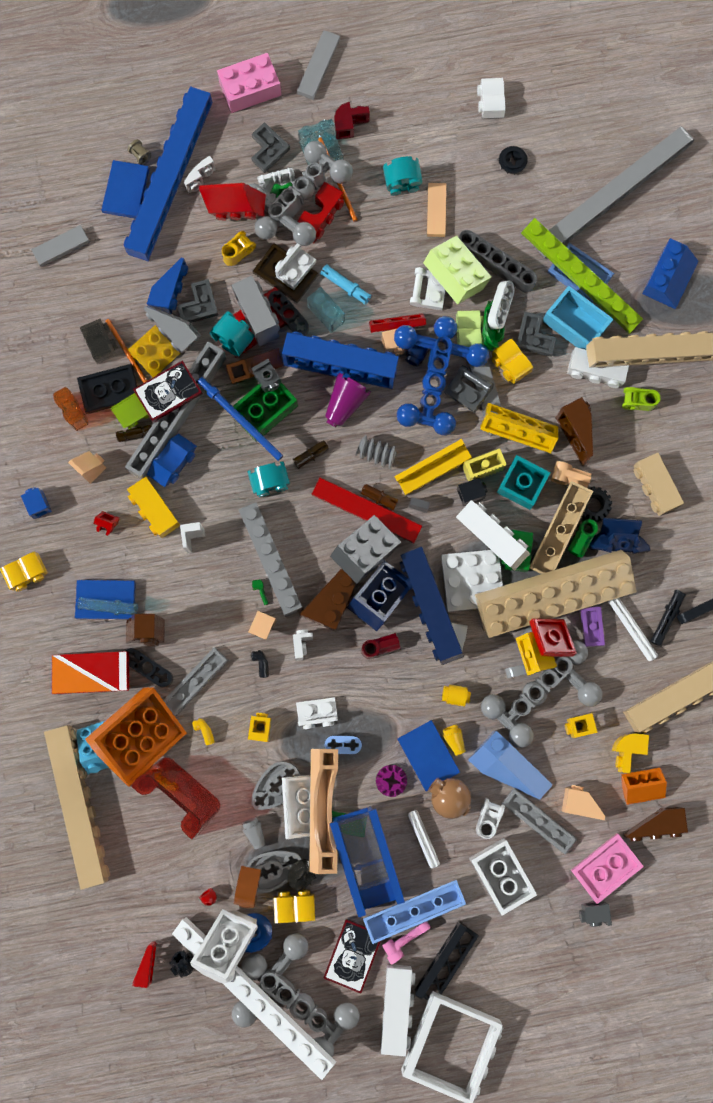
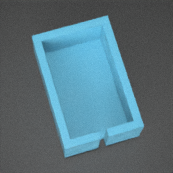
[542,286,613,350]

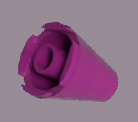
[325,373,371,428]

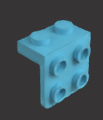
[76,721,109,774]

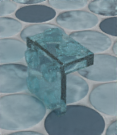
[298,119,344,165]

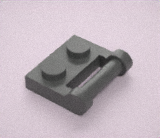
[444,365,494,413]

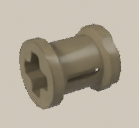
[127,139,151,165]

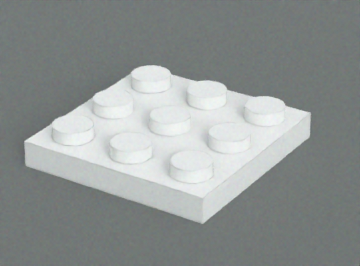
[441,550,503,612]

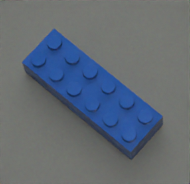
[282,332,399,389]

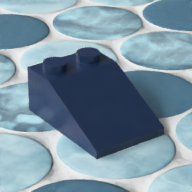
[347,560,409,631]

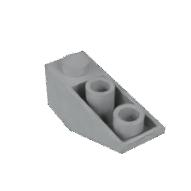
[144,306,201,352]

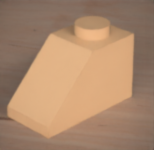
[68,451,106,484]
[562,785,605,820]

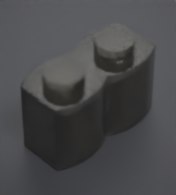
[80,319,118,364]

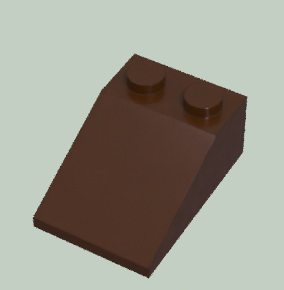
[556,397,593,466]

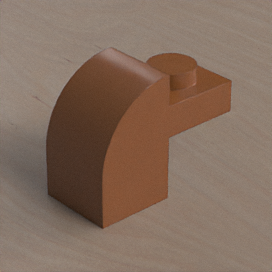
[234,866,261,908]

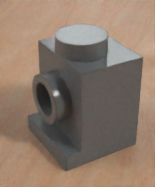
[252,359,281,393]
[579,902,612,927]

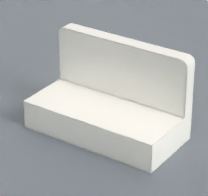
[180,522,205,554]

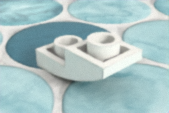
[184,156,216,194]

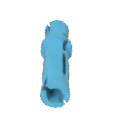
[320,264,372,305]

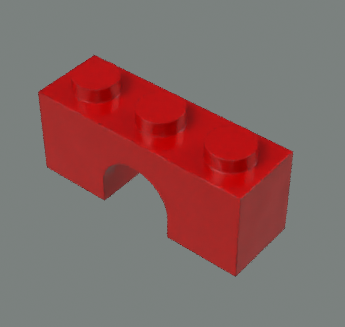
[297,182,344,244]

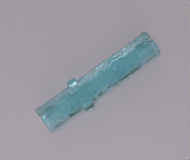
[77,597,138,615]

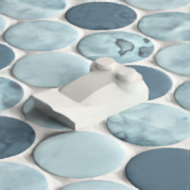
[190,909,258,983]

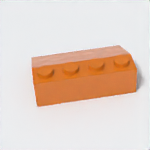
[85,687,187,787]

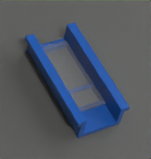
[330,806,405,918]

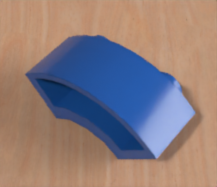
[146,434,197,487]

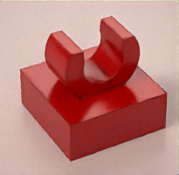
[93,511,120,536]

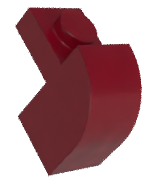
[334,102,370,140]

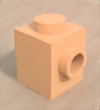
[381,329,407,356]

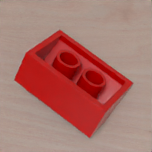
[199,183,266,221]

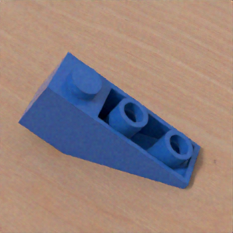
[147,257,188,314]

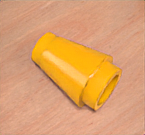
[443,724,466,755]

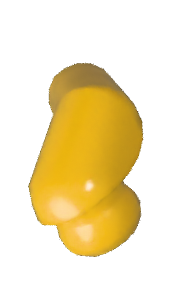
[192,718,215,745]

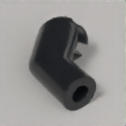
[251,650,269,678]

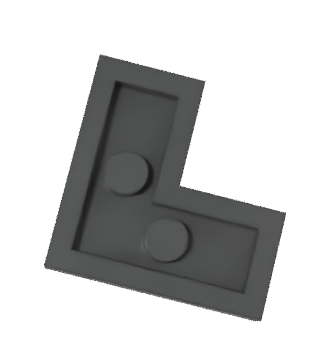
[251,122,290,173]
[177,279,218,323]
[517,312,557,357]

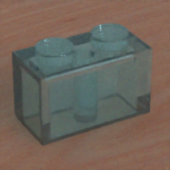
[307,287,345,333]

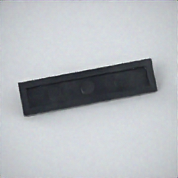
[414,921,479,1001]

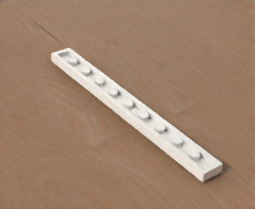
[172,917,336,1080]

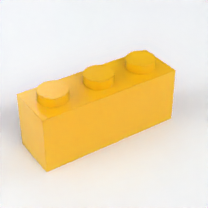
[127,476,180,538]

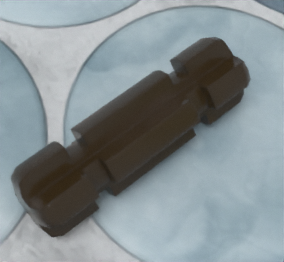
[116,425,152,442]

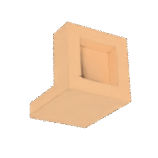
[248,611,277,640]

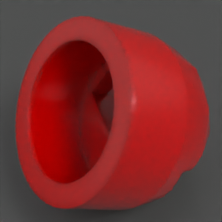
[199,888,217,906]

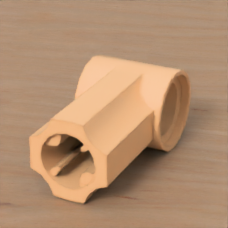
[551,461,592,488]

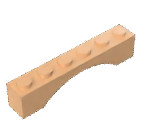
[309,749,338,874]

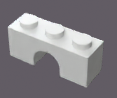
[567,347,629,388]

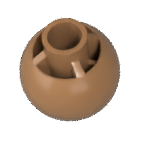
[428,778,471,819]

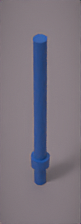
[197,377,283,461]

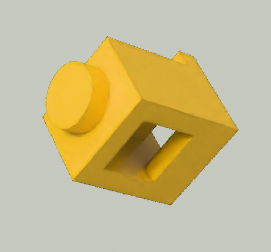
[248,712,272,742]
[565,713,598,738]

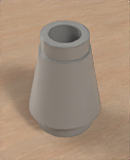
[242,817,265,849]

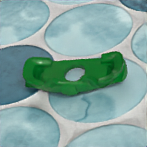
[482,301,505,350]

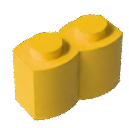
[491,339,533,384]
[0,551,48,592]
[274,890,315,923]

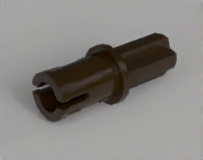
[293,441,329,469]

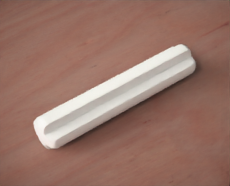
[408,810,440,868]

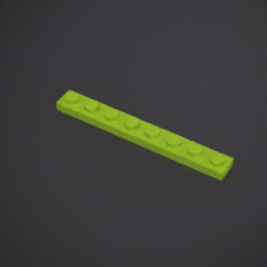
[521,218,643,333]

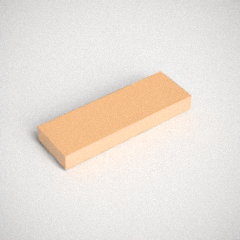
[427,183,446,237]

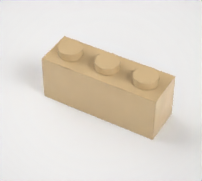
[633,453,684,516]

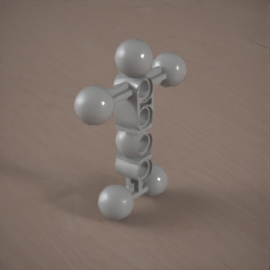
[248,141,353,246]
[481,626,603,748]
[231,933,360,1057]

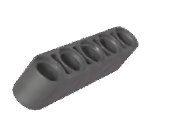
[459,230,537,293]

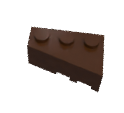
[300,569,357,632]
[126,614,165,646]

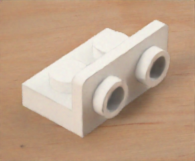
[275,244,316,290]
[293,630,313,661]
[296,697,338,729]

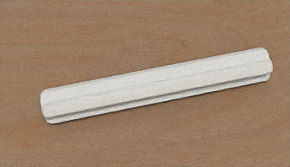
[608,598,658,661]

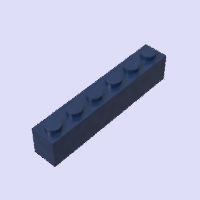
[399,547,464,665]

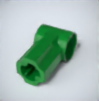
[567,519,598,558]

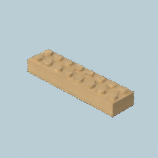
[529,481,593,574]

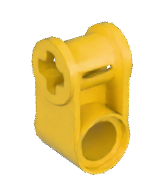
[222,231,257,266]

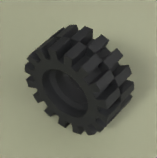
[582,486,612,522]

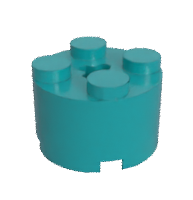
[383,156,423,196]
[210,311,255,356]
[247,461,290,497]

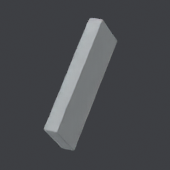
[31,225,90,267]

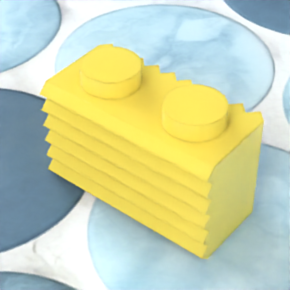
[462,449,506,482]

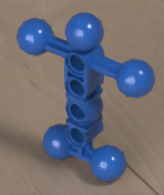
[394,316,489,436]

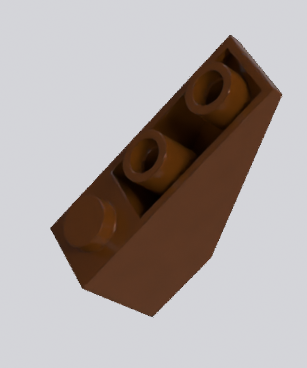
[225,348,284,383]
[624,807,688,841]

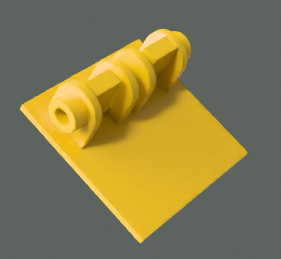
[128,325,180,378]

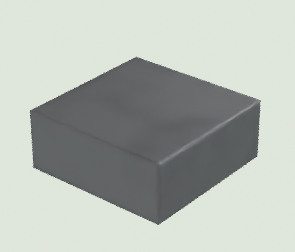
[409,497,430,513]

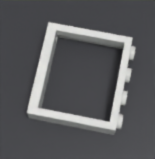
[401,991,503,1103]

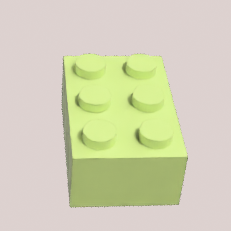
[423,236,491,304]

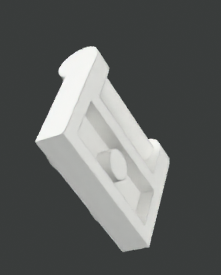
[410,267,445,310]

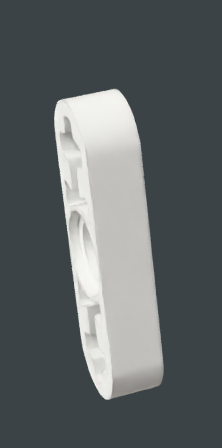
[488,280,515,329]

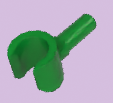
[270,182,292,198]
[252,579,269,605]

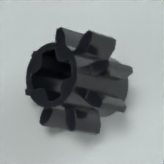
[169,950,194,978]

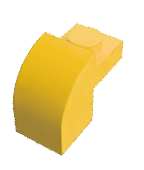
[612,734,649,773]

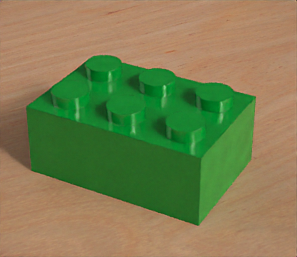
[233,375,298,442]

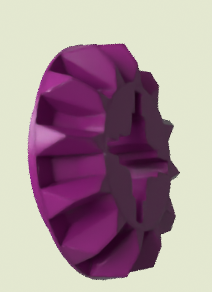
[376,765,407,797]

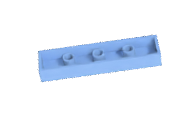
[363,880,466,944]

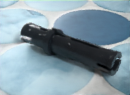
[650,590,686,647]

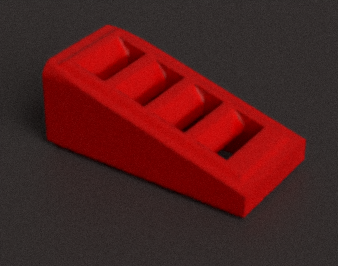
[132,941,157,988]

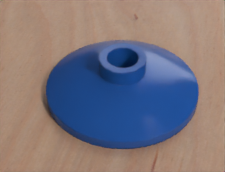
[245,913,273,953]

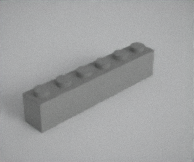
[239,502,303,617]

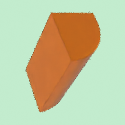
[621,768,667,805]

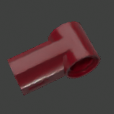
[361,633,401,659]

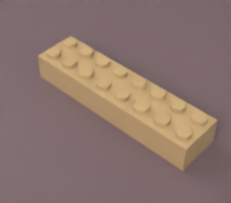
[475,550,637,638]

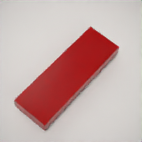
[369,313,426,333]

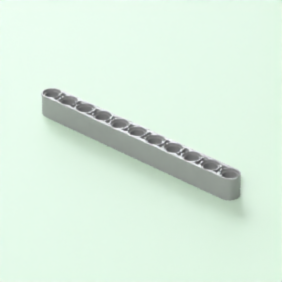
[533,126,695,259]

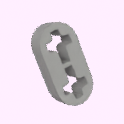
[505,665,527,678]

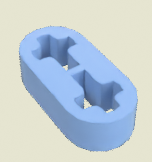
[324,736,362,754]

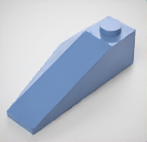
[468,731,552,800]

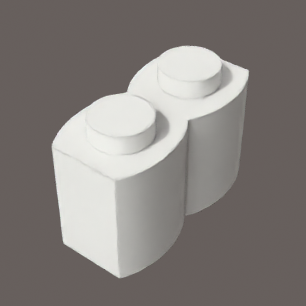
[477,78,505,118]

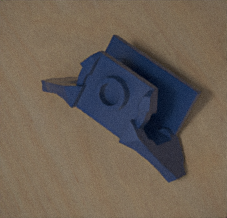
[589,518,651,554]

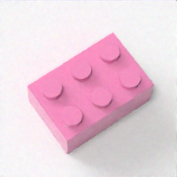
[217,53,282,113]

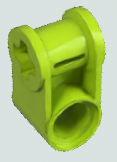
[622,387,661,411]

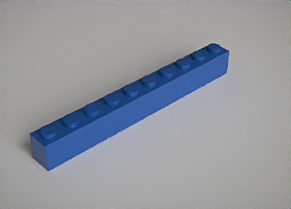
[124,86,213,261]

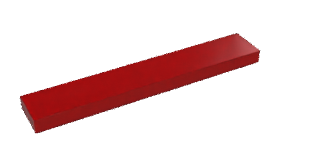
[311,478,422,544]

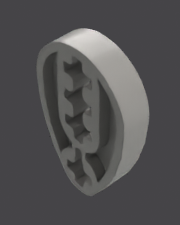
[251,761,301,810]
[247,850,302,893]

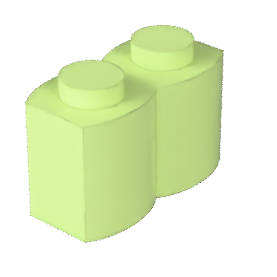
[456,310,484,347]

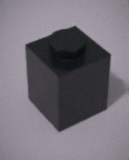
[457,478,488,506]

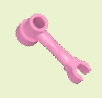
[382,921,431,965]

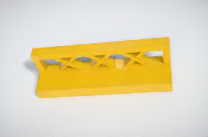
[480,403,558,453]
[394,439,473,496]

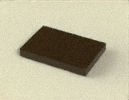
[252,243,319,303]

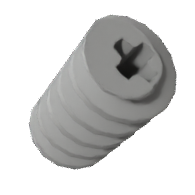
[355,435,397,470]

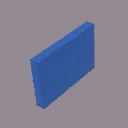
[101,160,149,219]
[75,580,136,620]
[397,720,460,791]

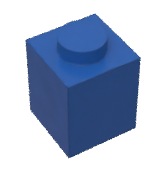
[20,487,52,519]

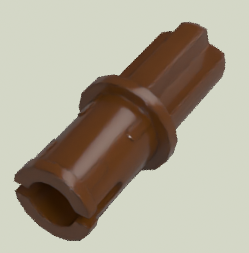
[361,484,399,510]

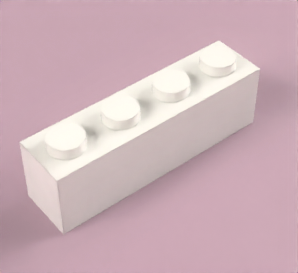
[456,500,530,571]
[381,964,415,1056]

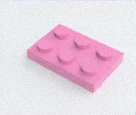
[571,833,644,904]

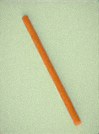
[318,137,358,222]
[105,319,147,383]

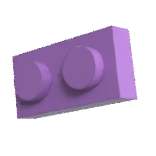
[580,607,605,647]

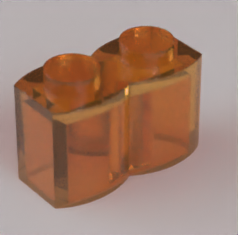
[53,387,89,431]

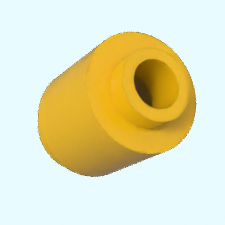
[442,684,471,707]

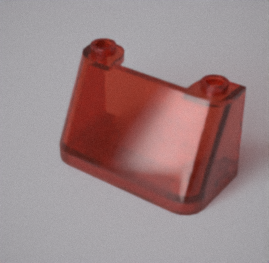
[131,757,220,840]

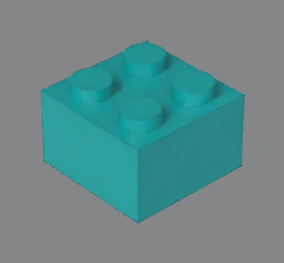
[496,455,551,510]

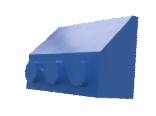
[642,238,698,309]

